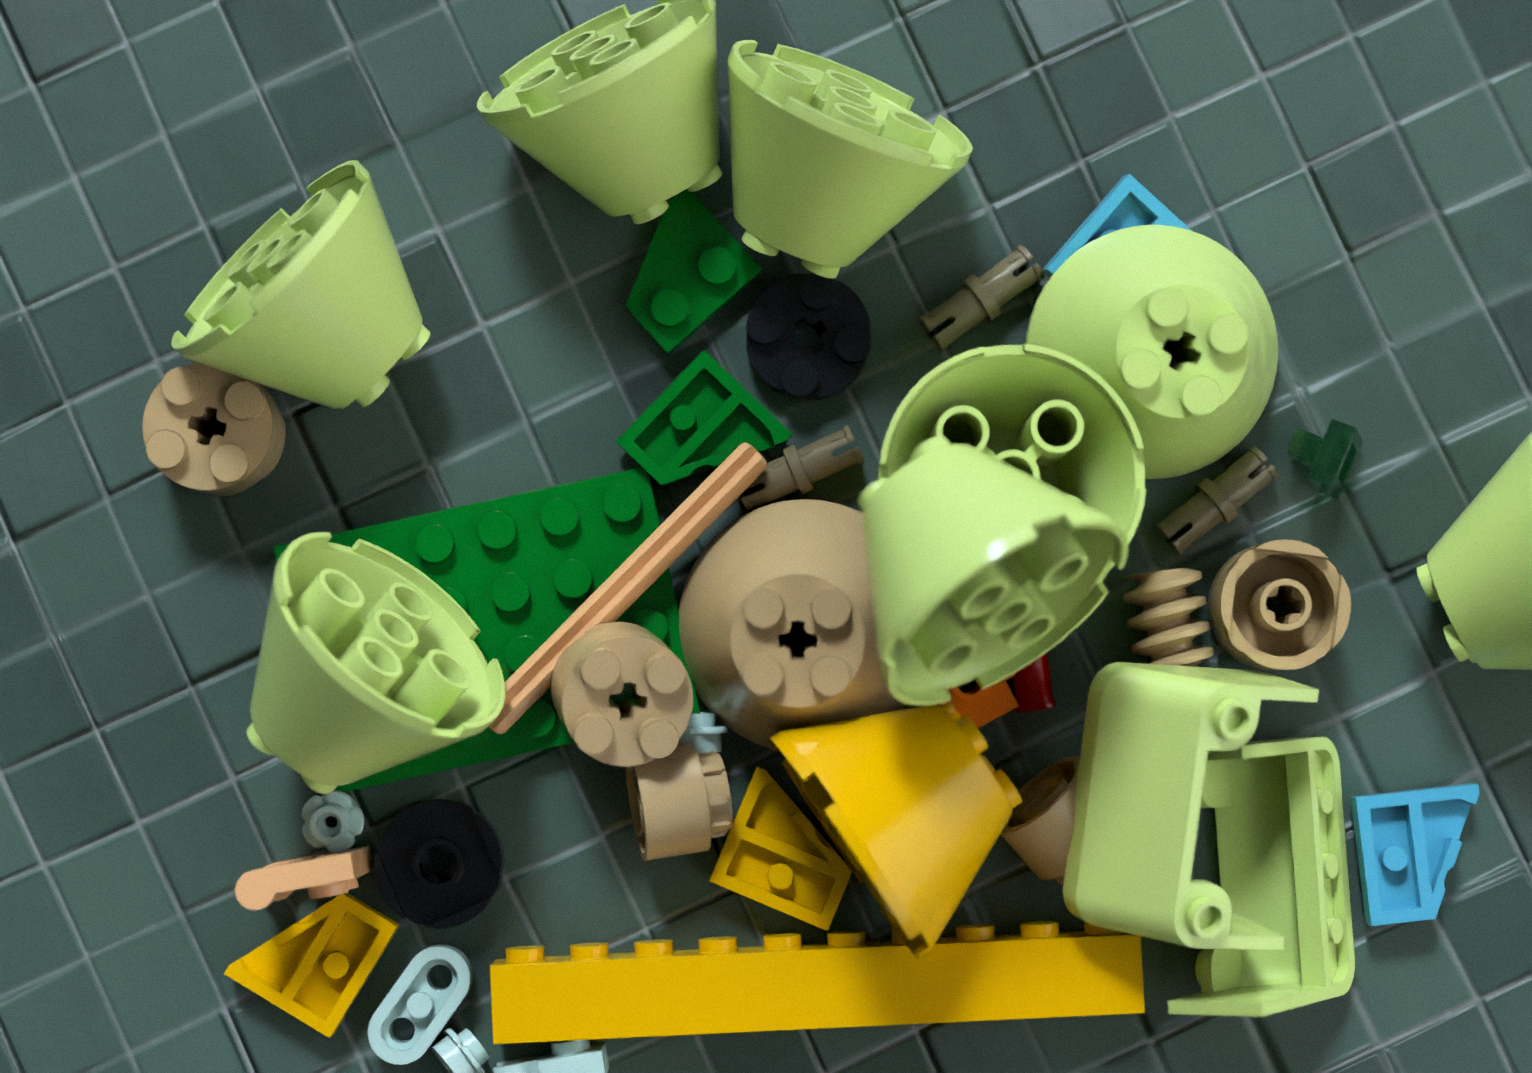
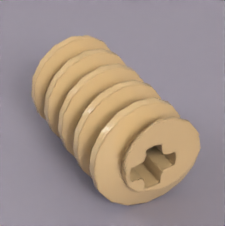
[1120,568,1214,667]

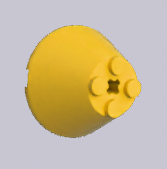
[769,702,1022,960]

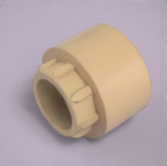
[625,742,733,861]
[1000,756,1080,885]

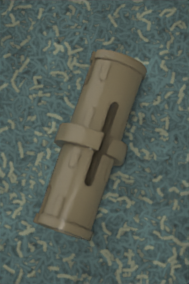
[918,245,1045,351]
[741,424,865,513]
[1154,446,1279,557]

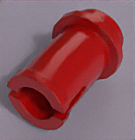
[1012,648,1056,713]

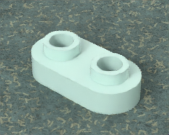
[368,944,473,1065]

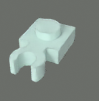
[493,1040,610,1073]

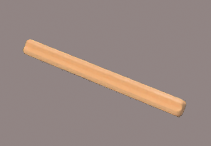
[488,442,767,734]

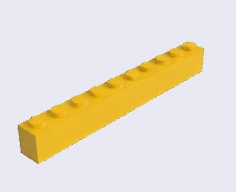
[490,921,1145,1044]

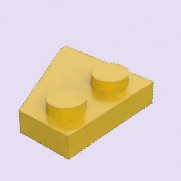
[709,766,853,931]
[224,893,400,1038]

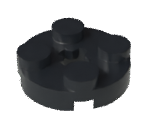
[746,272,871,400]
[373,799,505,929]

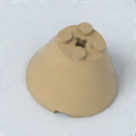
[678,499,907,751]

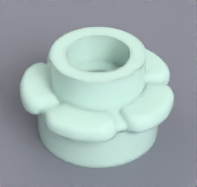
[678,712,728,753]
[301,790,364,853]
[431,1028,490,1073]

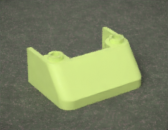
[1063,662,1319,950]
[1168,737,1355,1017]

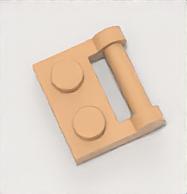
[235,845,374,910]

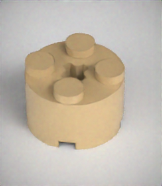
[142,362,286,496]
[1208,540,1351,671]
[551,622,693,767]

